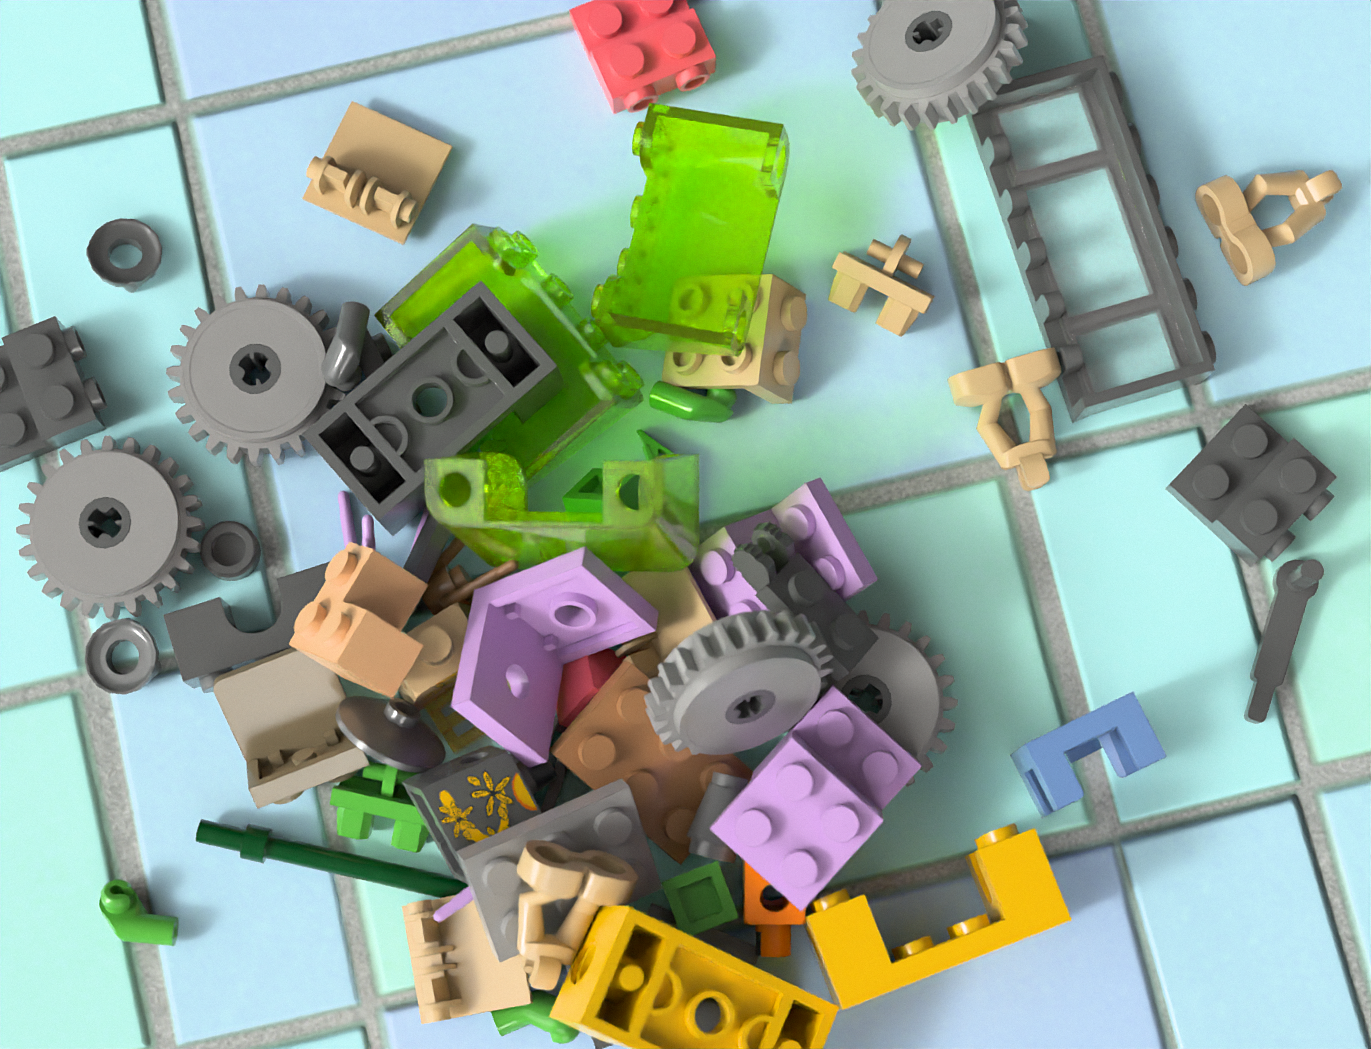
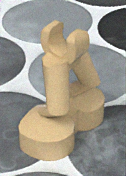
[1195,170,1342,286]
[947,347,1061,491]
[516,840,638,990]

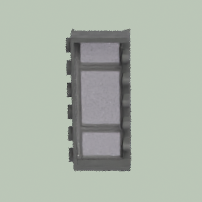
[966,55,1216,423]

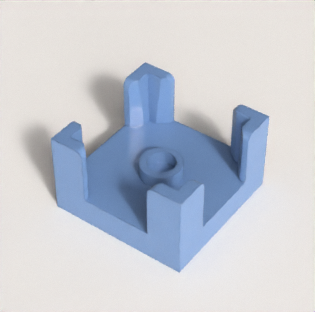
[1010,691,1167,818]

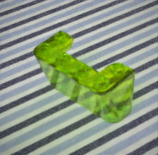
[591,103,790,357]
[374,223,645,492]
[425,451,699,572]

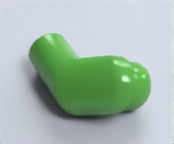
[99,879,179,946]

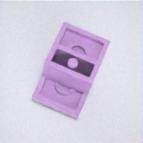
[683,477,878,620]
[710,683,922,911]

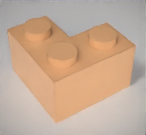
[288,542,428,699]

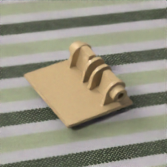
[302,101,453,245]
[615,542,717,679]
[402,895,533,1024]

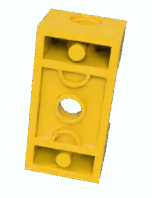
[803,823,1072,1010]
[549,905,839,1049]

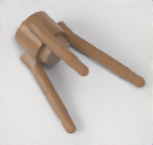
[421,484,526,616]

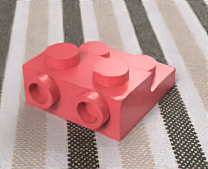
[569,0,716,114]

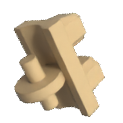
[828,234,935,337]

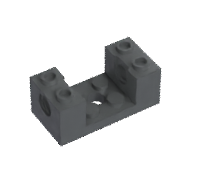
[302,281,566,536]

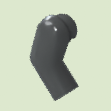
[321,301,370,391]

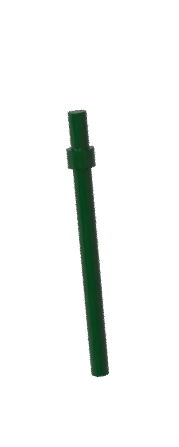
[195,819,469,898]

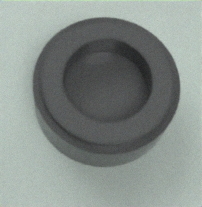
[200,521,261,581]

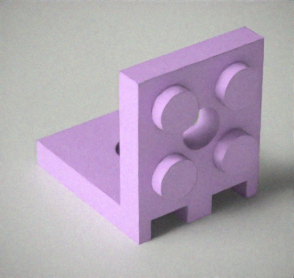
[451,546,659,768]

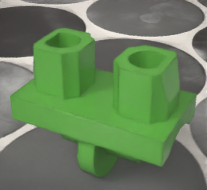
[329,761,430,853]

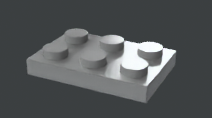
[456,778,663,963]

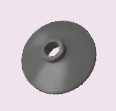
[335,696,446,773]

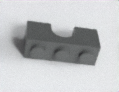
[163,562,330,693]

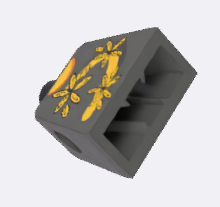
[402,745,557,884]

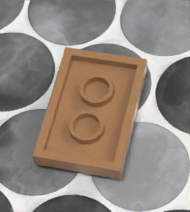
[549,660,753,865]

